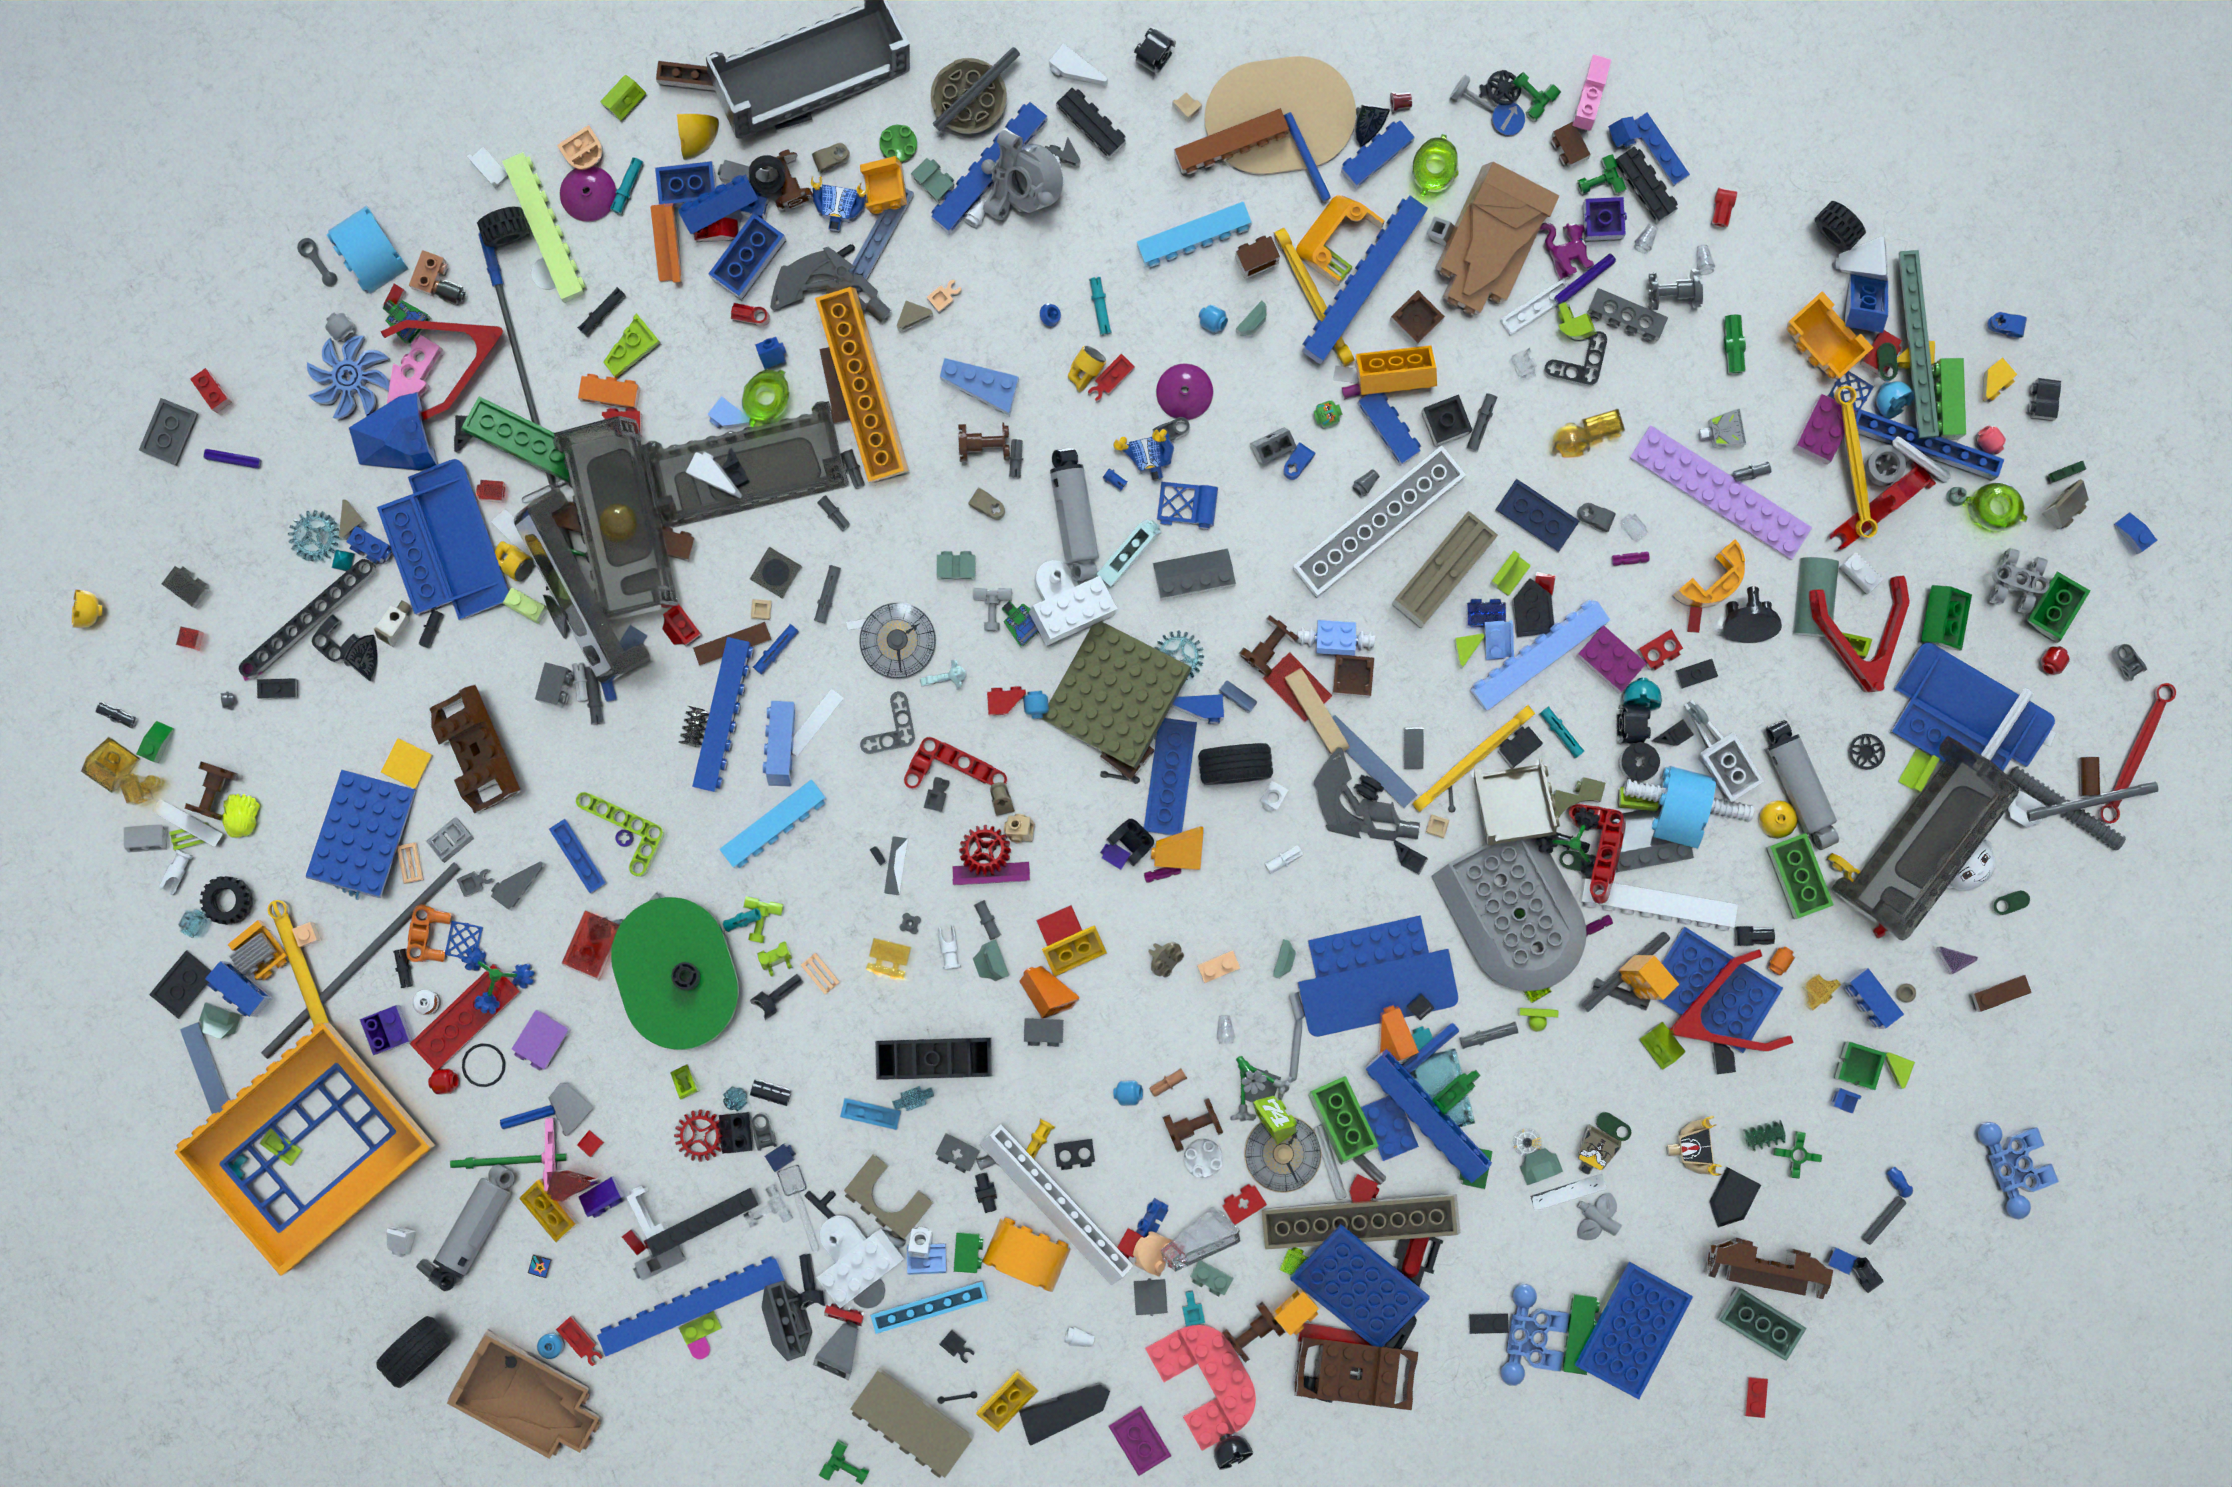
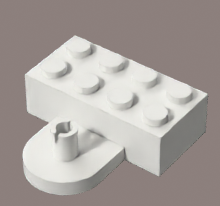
[1029,560,1117,646]
[817,1216,904,1308]

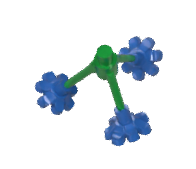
[461,946,534,1014]

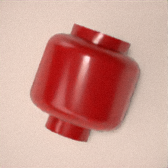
[2041,646,2070,675]
[428,1069,459,1095]

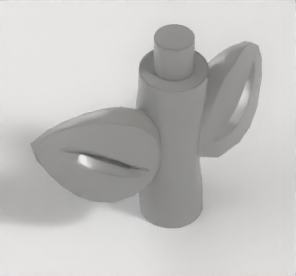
[1578,1193,1622,1240]

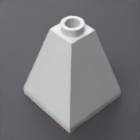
[1836,237,1888,281]

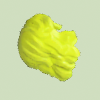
[222,794,260,838]

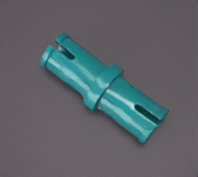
[723,908,761,932]

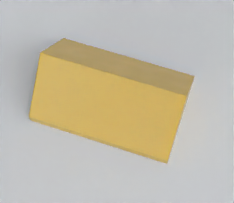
[1042,925,1107,976]
[519,1179,579,1242]
[976,1369,1039,1432]

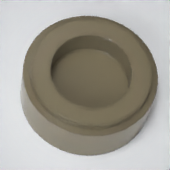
[1896,983,1916,1003]

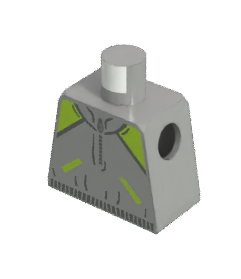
[1699,408,1746,447]

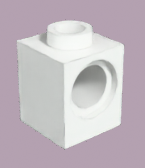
[1260,781,1288,812]
[908,1227,932,1259]

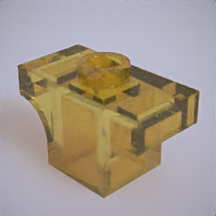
[1802,974,1842,1011]

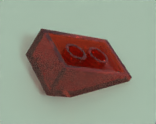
[562,910,620,981]

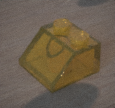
[81,737,140,793]

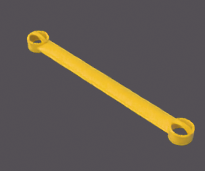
[267,900,329,1026]

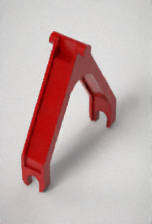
[381,320,503,420]
[1830,462,1936,550]
[1809,575,1910,693]
[1669,949,1794,1052]

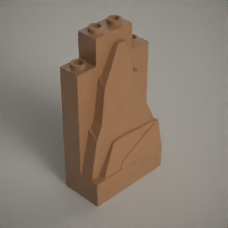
[1435,161,1559,315]
[447,1330,601,1459]

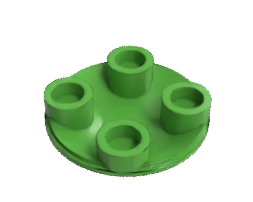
[879,124,917,162]

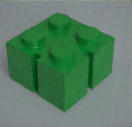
[1835,1042,1887,1090]

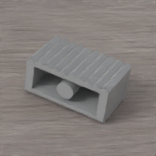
[229,933,277,975]

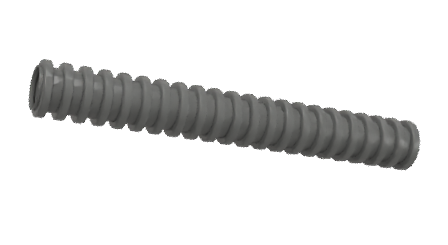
[2008,766,2126,851]

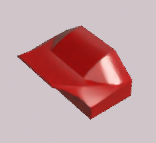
[662,603,701,645]

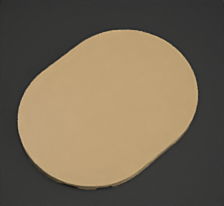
[1205,56,1356,175]

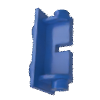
[1136,1198,1169,1237]

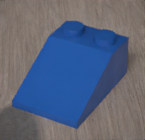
[1845,274,1888,333]
[1171,694,1224,724]

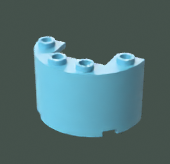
[326,206,409,294]
[1651,766,1716,849]

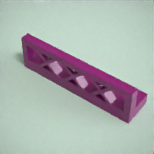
[952,862,1030,886]

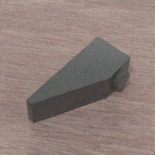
[491,861,546,911]

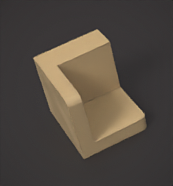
[1172,93,1202,121]

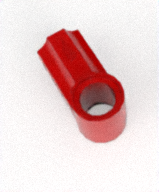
[1712,187,1737,227]
[731,303,770,326]

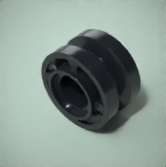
[1354,774,1384,802]
[671,962,701,991]

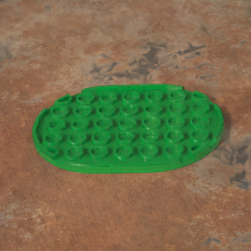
[611,897,739,1050]

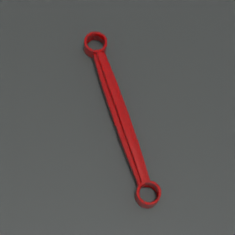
[2098,683,2176,824]

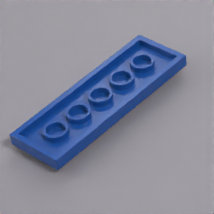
[1144,718,1197,835]

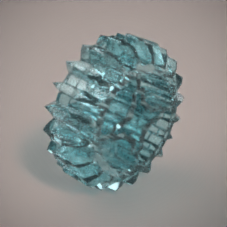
[288,510,340,562]
[1154,630,1204,682]

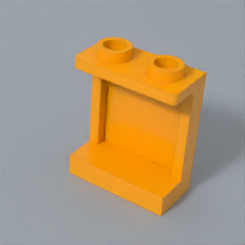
[860,156,907,214]
[227,920,288,981]

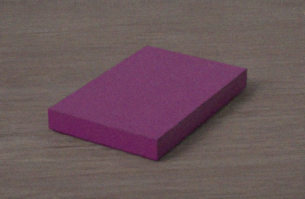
[1108,1406,1172,1476]

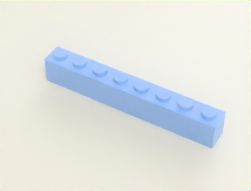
[1471,600,1610,710]

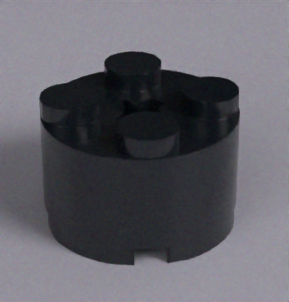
[1134,28,1176,73]
[1616,704,1651,743]
[1619,742,1660,782]

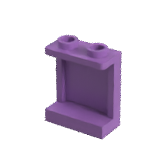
[512,1010,571,1071]

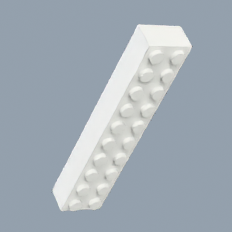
[1293,445,1466,597]

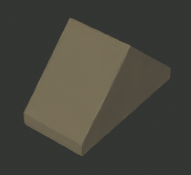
[897,301,933,332]
[339,499,367,540]

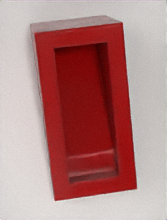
[383,283,406,305]
[1687,607,1702,633]
[622,1229,647,1255]

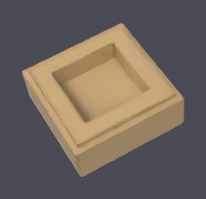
[751,599,772,620]
[1425,814,1450,839]

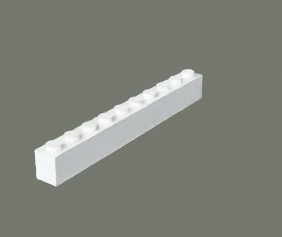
[979,1124,1133,1285]

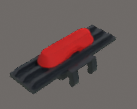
[1393,1237,1443,1288]

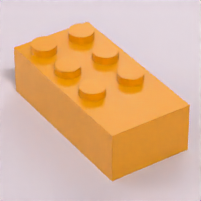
[1356,345,1437,395]
[1272,1287,1319,1336]

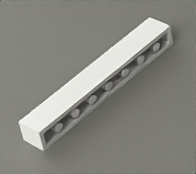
[1580,878,1738,931]

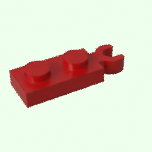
[1088,354,1135,402]
[556,1316,603,1366]

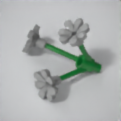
[1231,1056,1294,1122]

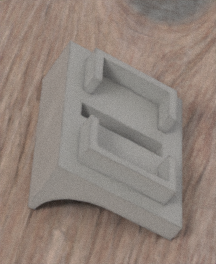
[426,816,474,863]

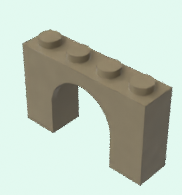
[844,1154,934,1239]

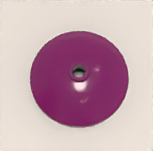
[560,166,617,222]
[1156,363,1213,420]

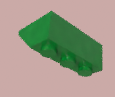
[2027,571,2091,643]
[1921,585,1972,650]

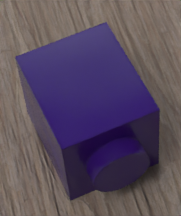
[1100,843,1131,871]

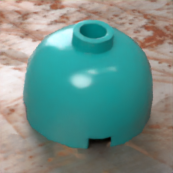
[1623,677,1662,711]

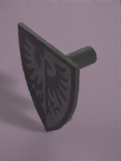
[1355,104,1390,147]
[543,594,577,638]
[343,634,377,681]

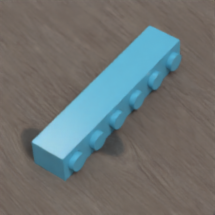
[1137,201,1252,267]
[719,779,827,869]
[870,1281,988,1334]

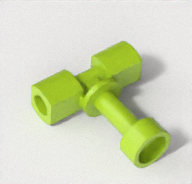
[743,896,784,943]

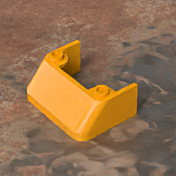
[1296,195,1385,286]

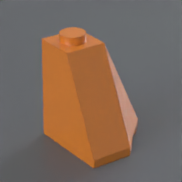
[1378,1005,1419,1061]

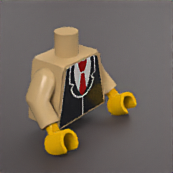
[1667,1116,1722,1176]

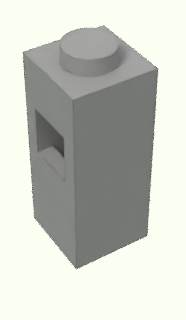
[718,160,770,193]
[633,1245,686,1281]

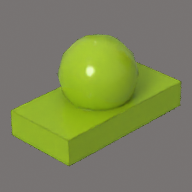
[1518,1008,1559,1032]

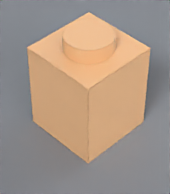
[292,922,321,948]

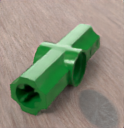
[1724,314,1746,374]

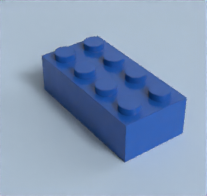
[708,213,786,300]

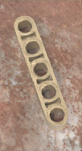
[1284,668,1350,757]

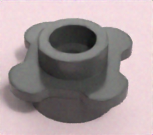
[899,913,921,934]

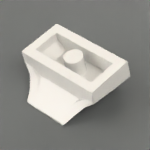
[2004,789,2046,828]

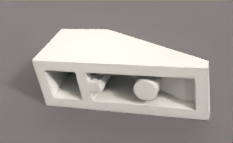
[1049,44,1108,86]
[686,452,742,498]
[386,1226,416,1257]

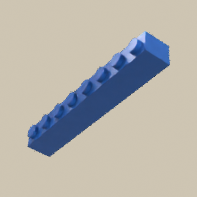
[931,102,1048,234]
[1855,409,2004,480]
[692,637,754,792]
[1366,1049,1492,1183]

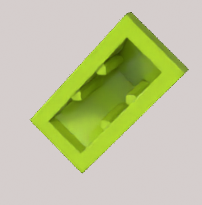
[1834,632,1873,659]
[1454,634,1485,668]
[1885,1052,1915,1089]
[670,1064,700,1100]

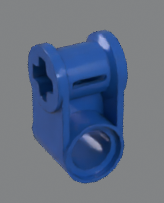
[1987,312,2027,338]
[1284,442,1316,480]

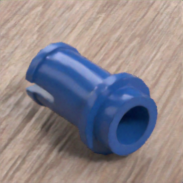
[1103,468,1128,491]

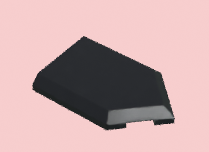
[1513,578,1554,637]
[1709,1167,1761,1228]

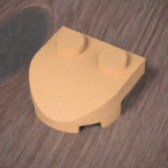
[557,125,603,170]
[1133,1231,1176,1277]

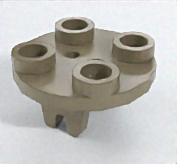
[1148,942,1184,977]

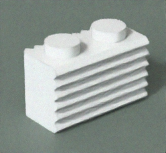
[1840,553,1883,594]

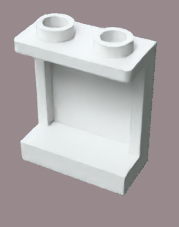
[627,1186,668,1239]

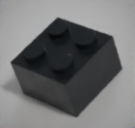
[1422,394,1473,447]

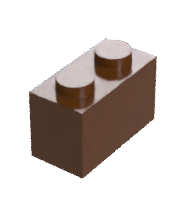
[1551,121,1591,168]

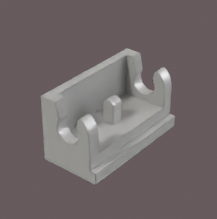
[124,824,167,852]

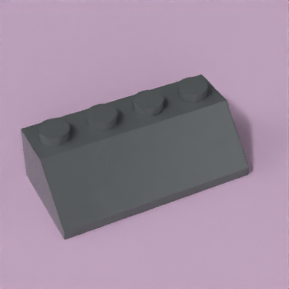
[1153,548,1236,601]

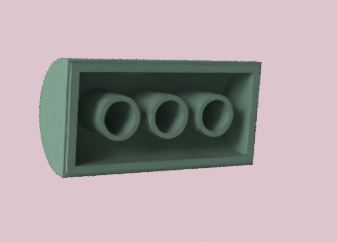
[1793,557,1839,638]
[1719,1287,1807,1361]

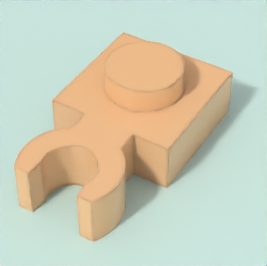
[927,279,962,312]

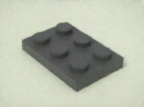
[139,398,197,465]

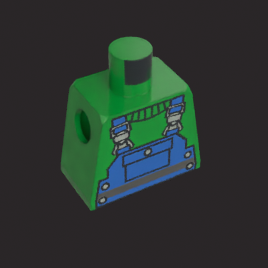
[383,300,432,346]
[1001,601,1039,648]

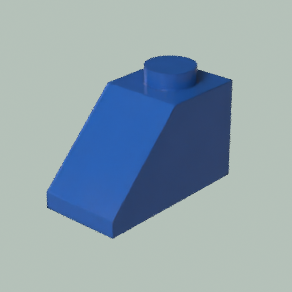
[2114,512,2158,554]

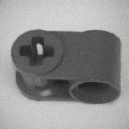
[1153,417,1190,443]
[1577,503,1616,532]
[2112,644,2147,681]
[752,1113,777,1151]

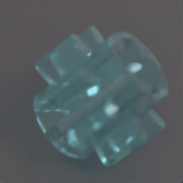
[723,1086,747,1111]

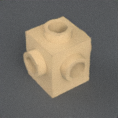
[1004,814,1035,843]

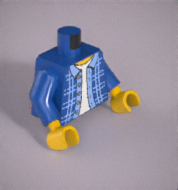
[811,176,870,231]
[1113,429,1174,480]

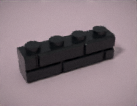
[1056,88,1126,160]
[1615,146,1678,224]

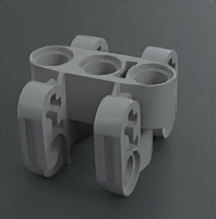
[1989,548,2049,614]

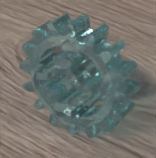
[892,1086,934,1111]

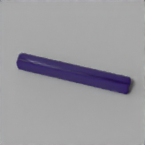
[1554,253,1616,305]

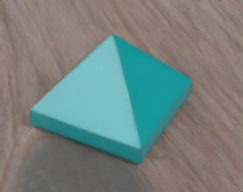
[332,549,355,571]

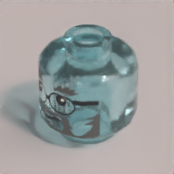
[178,908,208,938]

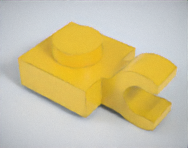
[1827,853,1861,883]

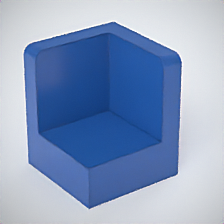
[1831,1088,1862,1113]
[1828,1247,1857,1275]

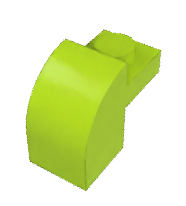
[1558,302,1597,340]

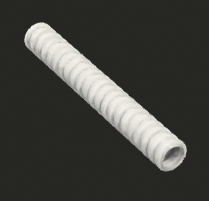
[1623,779,1754,822]

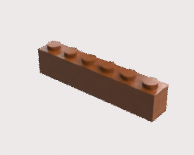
[1174,108,1289,174]

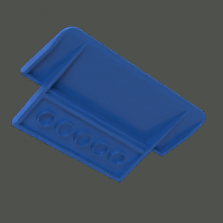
[377,459,509,620]
[1891,643,2055,785]
[1298,915,1458,1037]

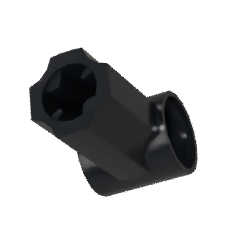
[1736,926,1775,946]
[1853,1257,1884,1293]

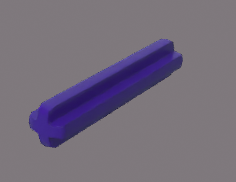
[203,449,260,468]

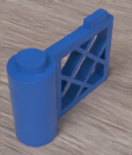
[1157,482,1218,529]

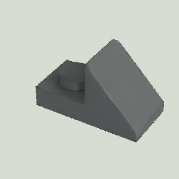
[1045,137,1081,167]

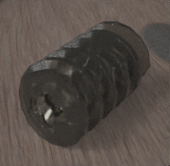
[678,706,709,747]

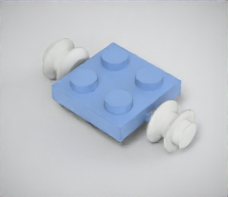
[1297,620,1375,656]

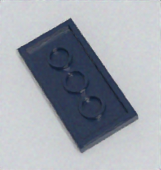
[1495,478,1580,553]

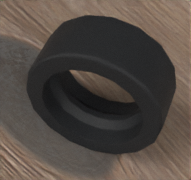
[749,155,785,194]

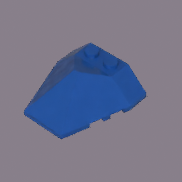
[349,392,438,470]

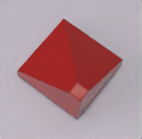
[577,1130,604,1157]

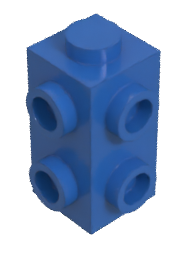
[346,526,392,564]

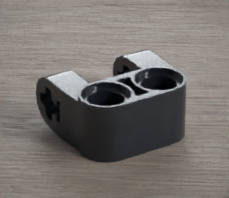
[312,614,359,663]
[1106,819,1154,866]

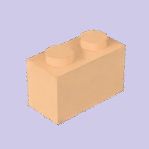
[1197,951,1240,984]

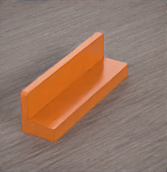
[650,203,682,282]

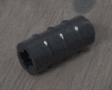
[750,1079,792,1106]

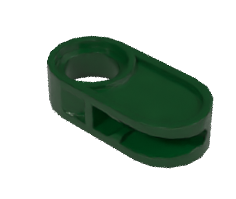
[1877,343,1898,381]
[2048,461,2086,483]
[1559,850,1589,872]
[1992,890,2030,915]
[1596,1112,1632,1141]

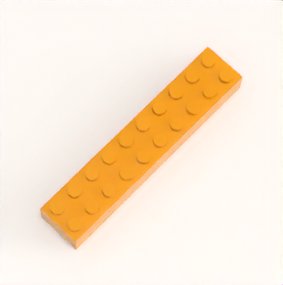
[815,287,909,482]

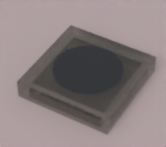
[750,547,802,599]

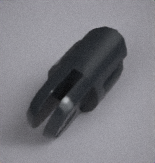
[1384,1315,1417,1350]

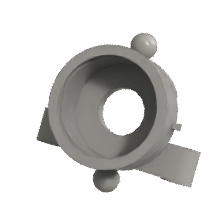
[981,129,1063,220]

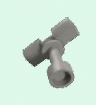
[973,588,1012,631]

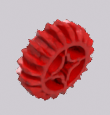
[959,825,1011,877]
[674,1109,723,1162]

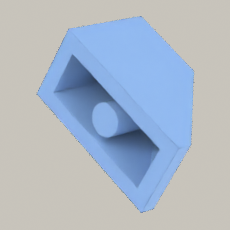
[708,396,753,428]

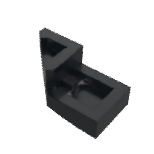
[454,415,473,452]
[723,448,750,488]
[1653,719,1694,746]
[1394,840,1428,875]
[1712,1042,1736,1074]

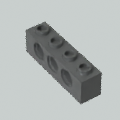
[1587,288,1668,342]

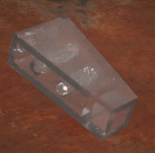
[1161,1207,1241,1272]

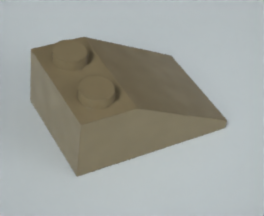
[2042,479,2089,529]

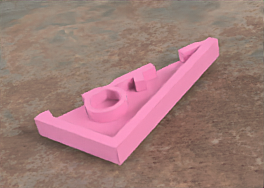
[542,1118,557,1191]

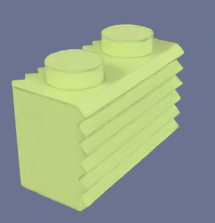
[503,588,547,624]

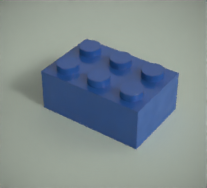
[655,161,716,208]
[205,961,272,1017]
[1844,968,1904,1029]
[1361,1095,1419,1161]

